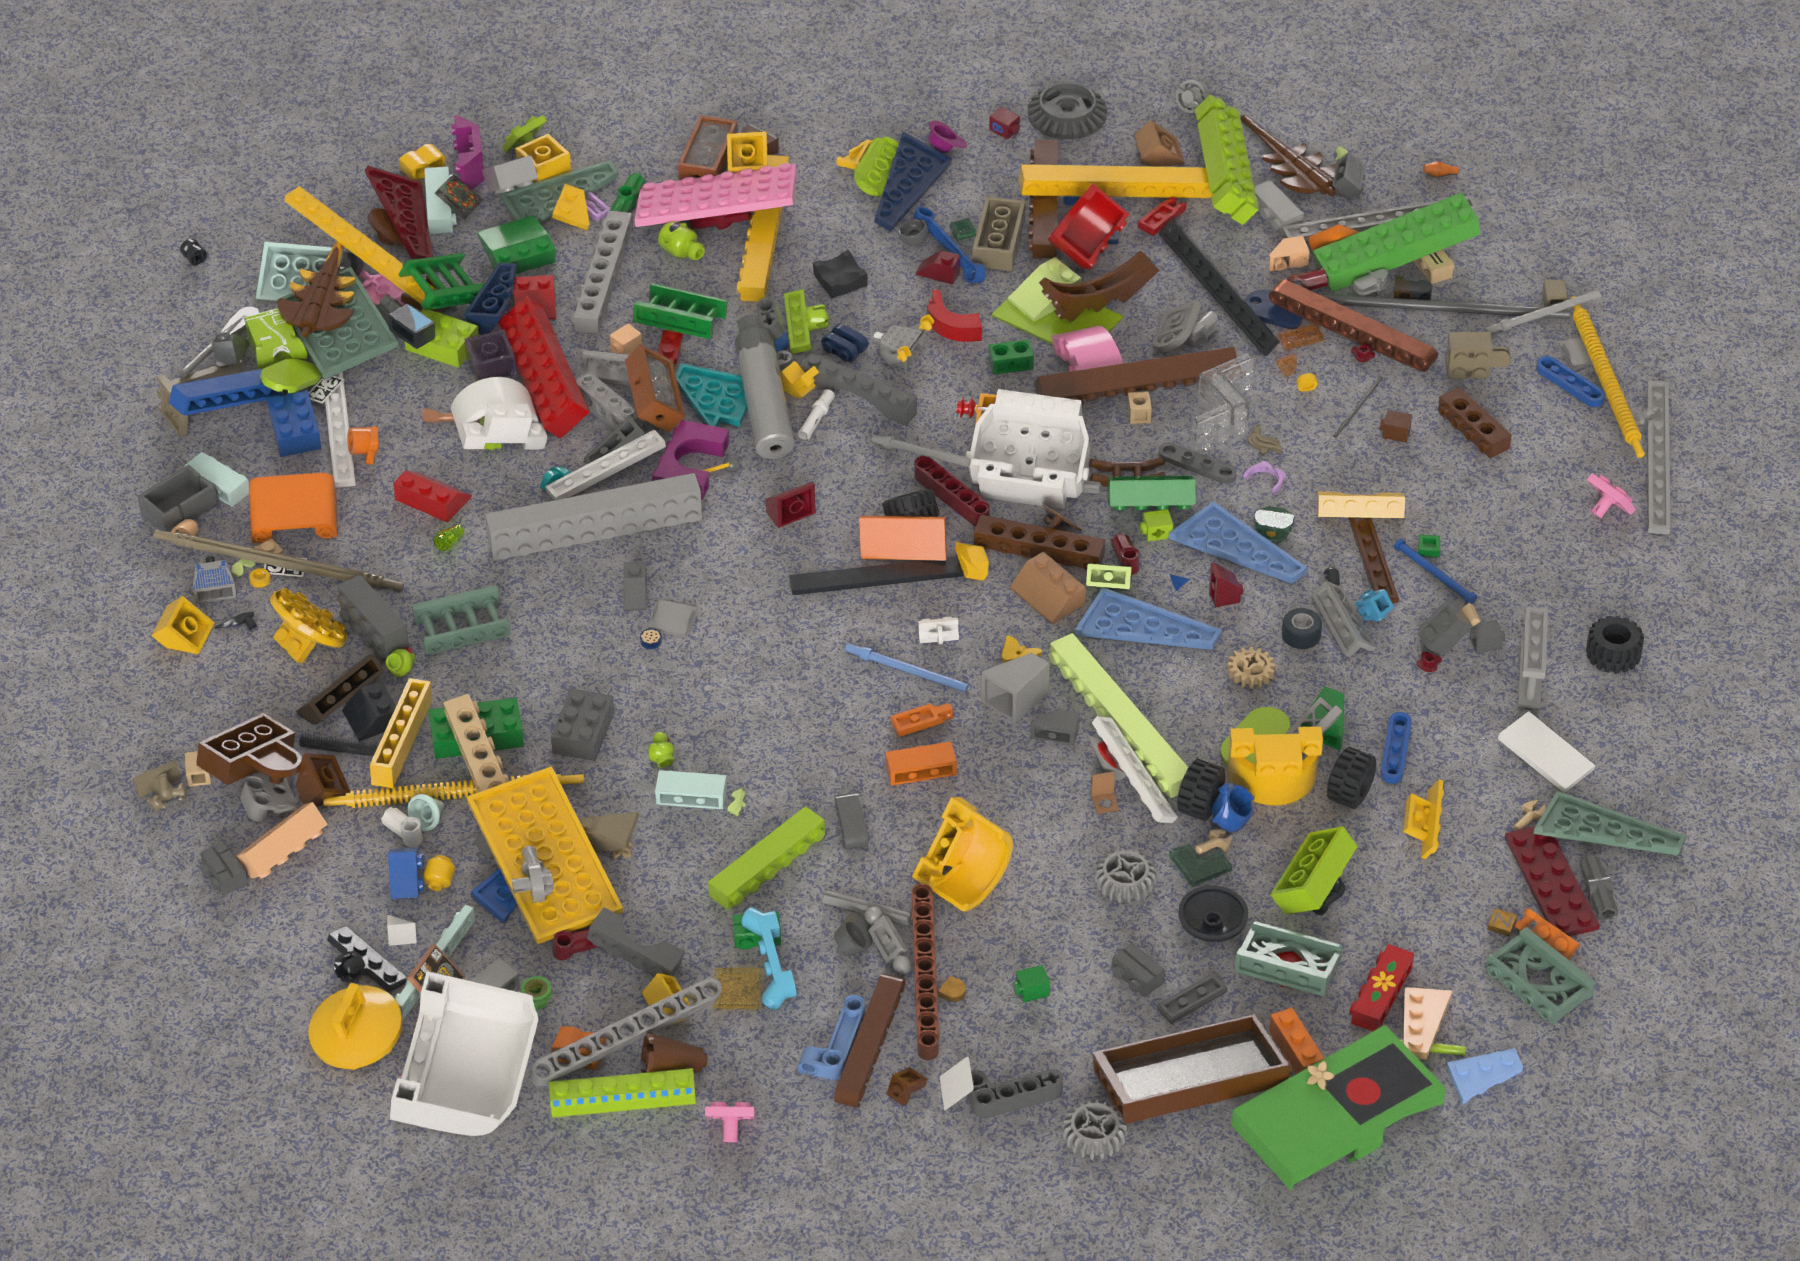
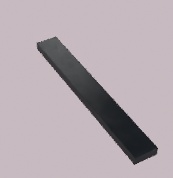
[789,556,963,595]

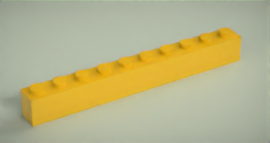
[737,155,789,302]
[1018,165,1214,198]

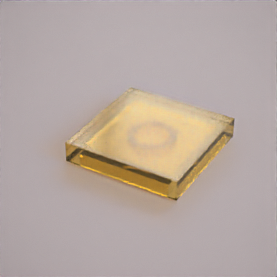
[713,967,762,1010]

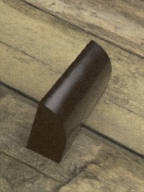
[296,654,385,725]

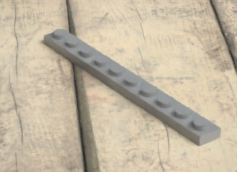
[1282,195,1478,242]
[1647,381,1670,535]

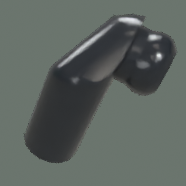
[1324,567,1340,586]

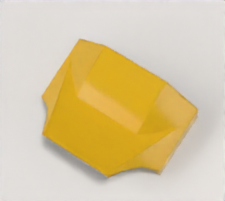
[954,541,989,581]

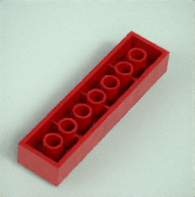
[498,296,590,438]

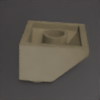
[580,812,639,852]

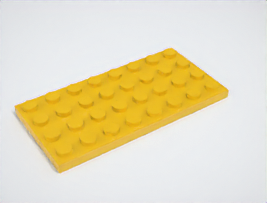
[467,766,623,945]

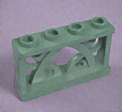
[1234,921,1343,996]
[1486,927,1596,1025]

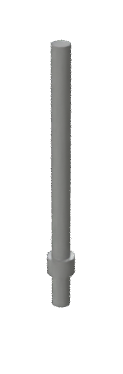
[1485,290,1601,334]
[872,435,971,467]

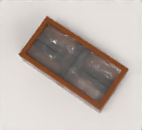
[678,115,738,180]
[625,344,685,432]

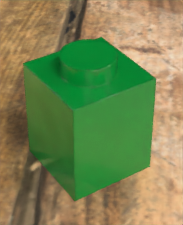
[1013,965,1050,1003]

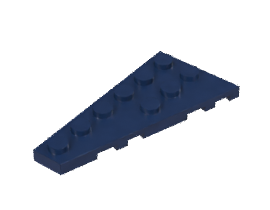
[874,132,952,231]

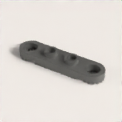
[1158,443,1236,484]

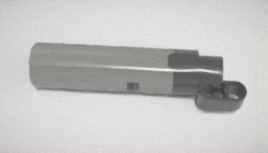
[735,297,795,460]

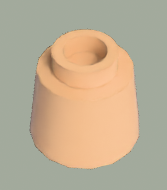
[171,519,198,536]

